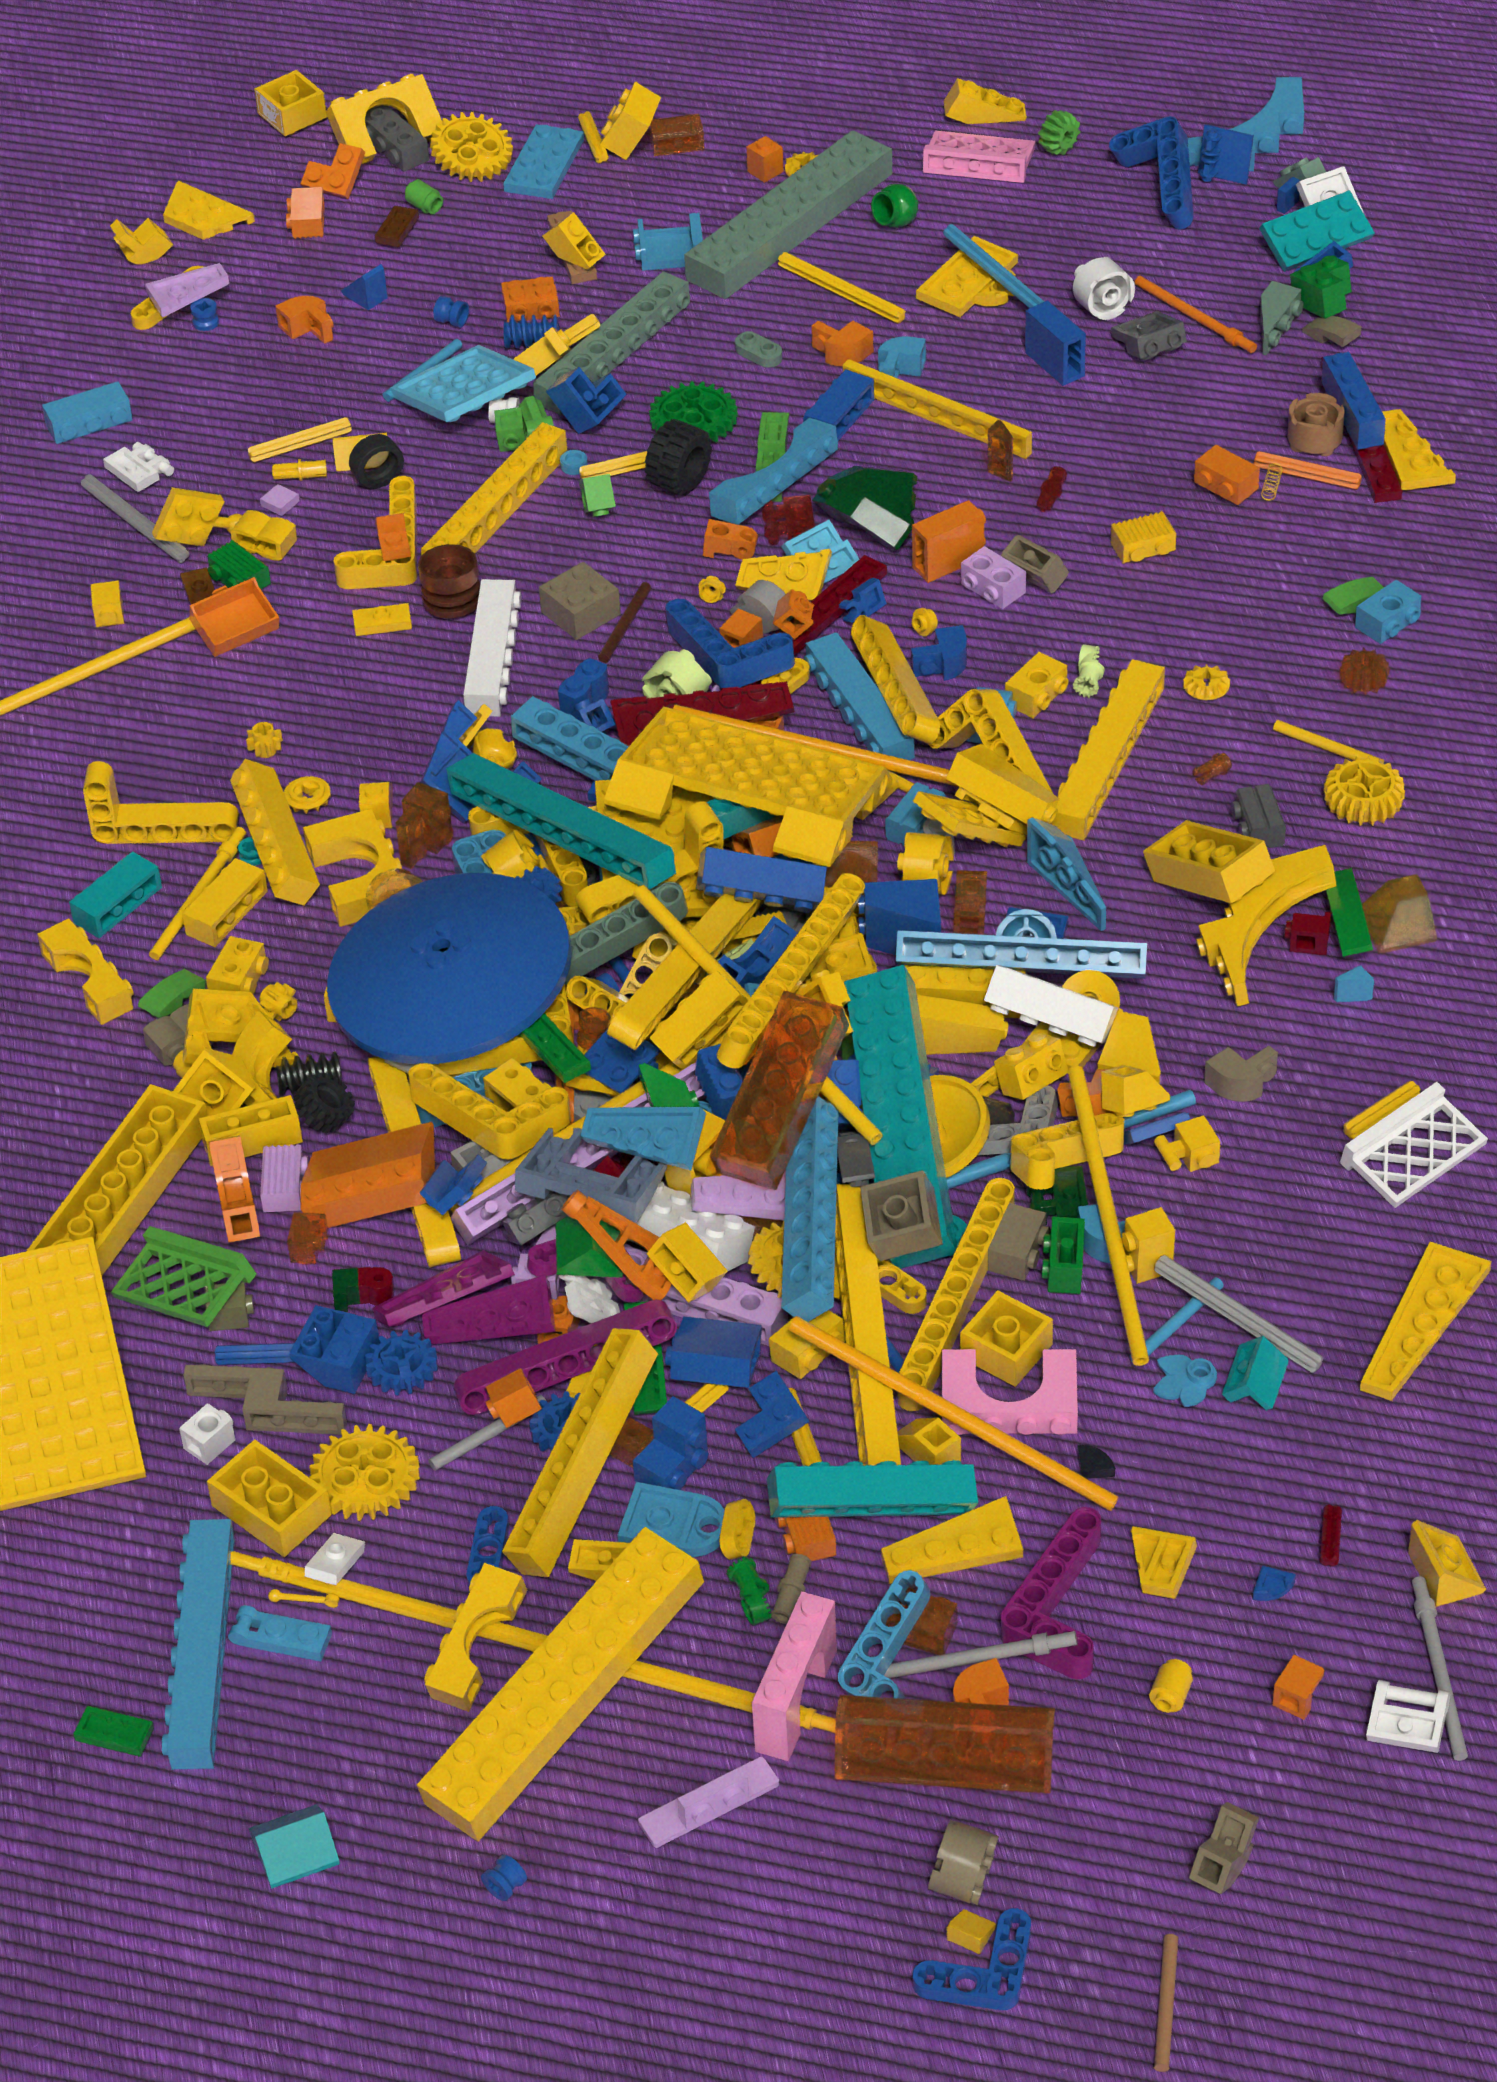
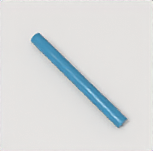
[382,339,463,402]
[1130,1277,1224,1361]

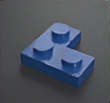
[735,1371,810,1458]

